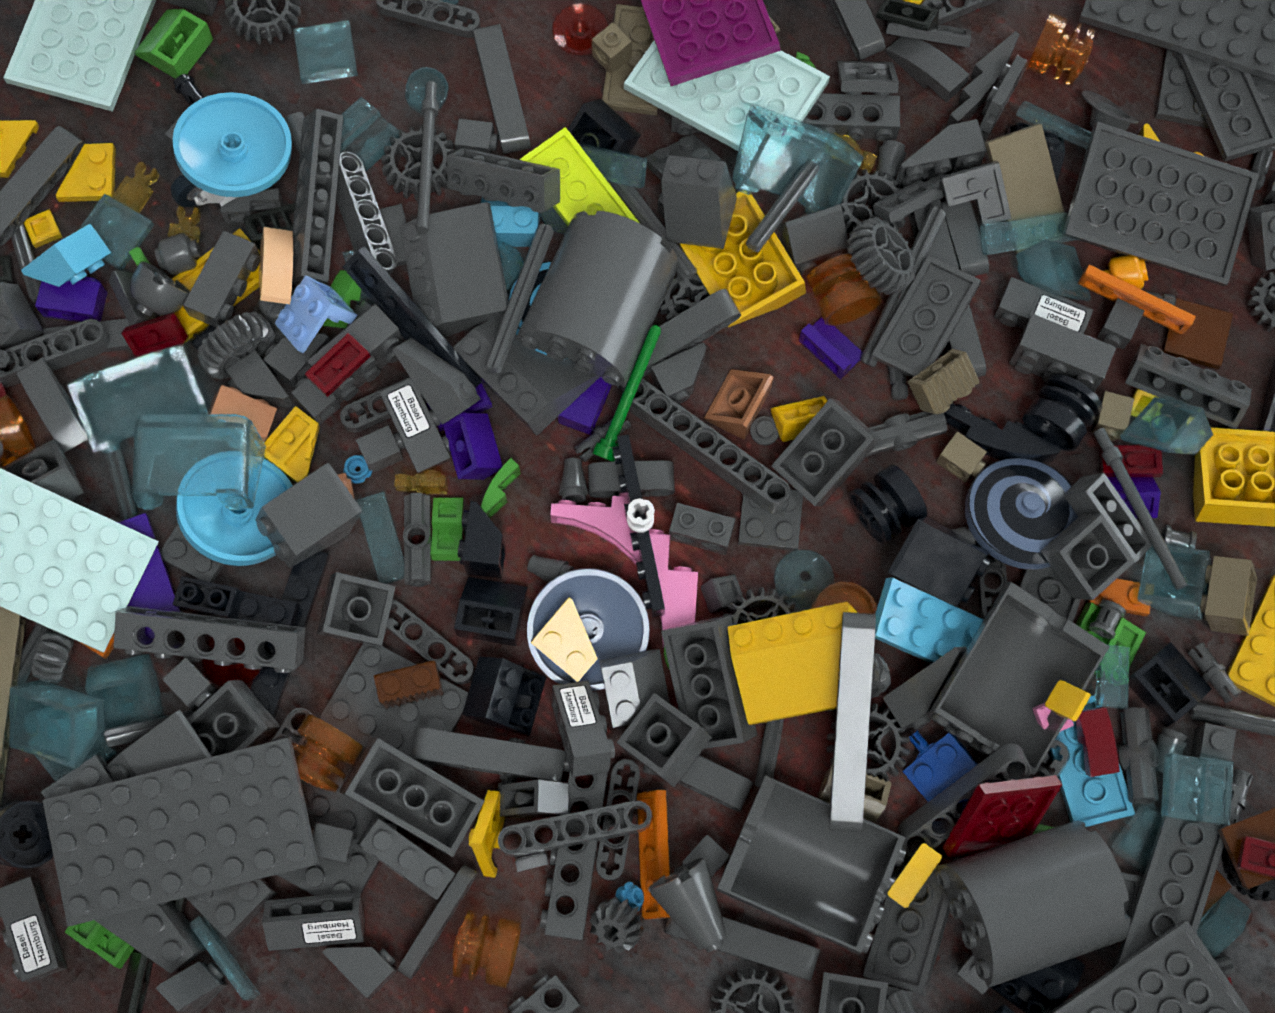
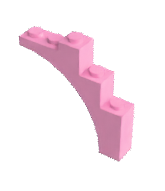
[550,493,698,647]

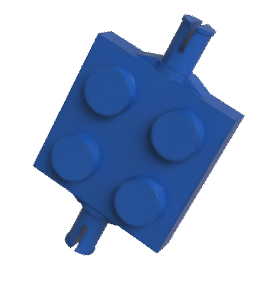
[902,730,991,819]

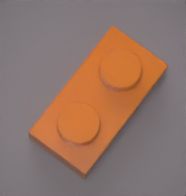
[1087,579,1153,617]

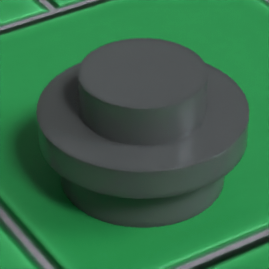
[750,416,779,446]

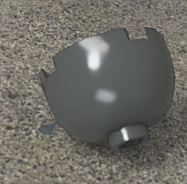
[130,261,190,317]

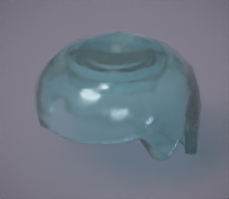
[404,67,449,114]

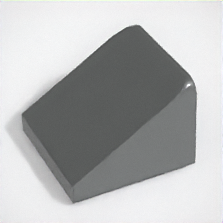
[701,574,743,613]

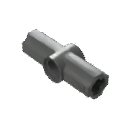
[866,411,948,457]
[403,493,432,587]
[1119,707,1160,805]

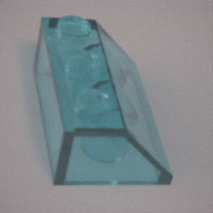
[9,680,104,769]

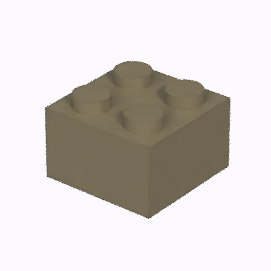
[1201,556,1257,636]

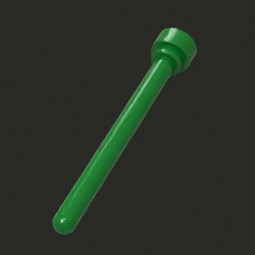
[592,325,661,462]

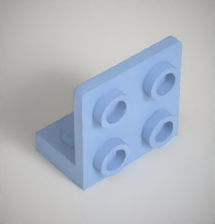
[275,275,357,353]

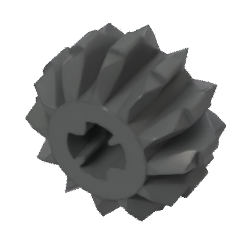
[31,629,74,683]
[590,896,645,954]

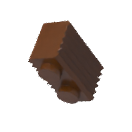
[374,660,444,710]

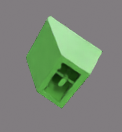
[134,9,214,79]

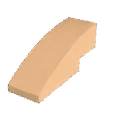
[259,227,293,305]

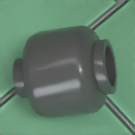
[155,233,201,275]

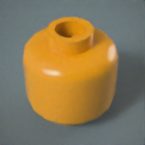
[1104,255,1148,289]

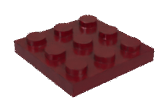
[943,775,1063,858]

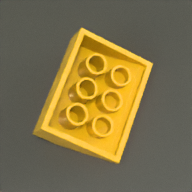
[679,187,806,327]
[1193,427,1275,527]
[728,602,857,725]

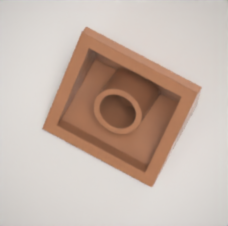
[704,369,774,440]

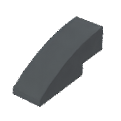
[885,36,970,102]
[16,357,92,453]

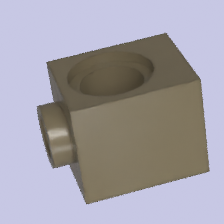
[592,22,632,74]
[1091,391,1134,441]
[936,432,987,483]

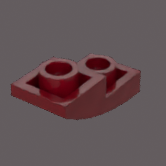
[1076,707,1120,777]

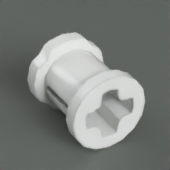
[627,498,655,533]

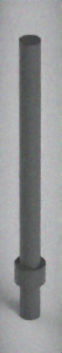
[416,81,439,233]
[1093,428,1187,590]

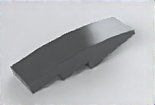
[946,31,1020,127]

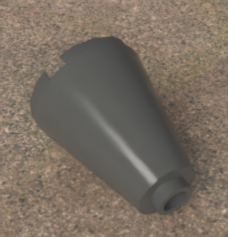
[648,858,727,952]

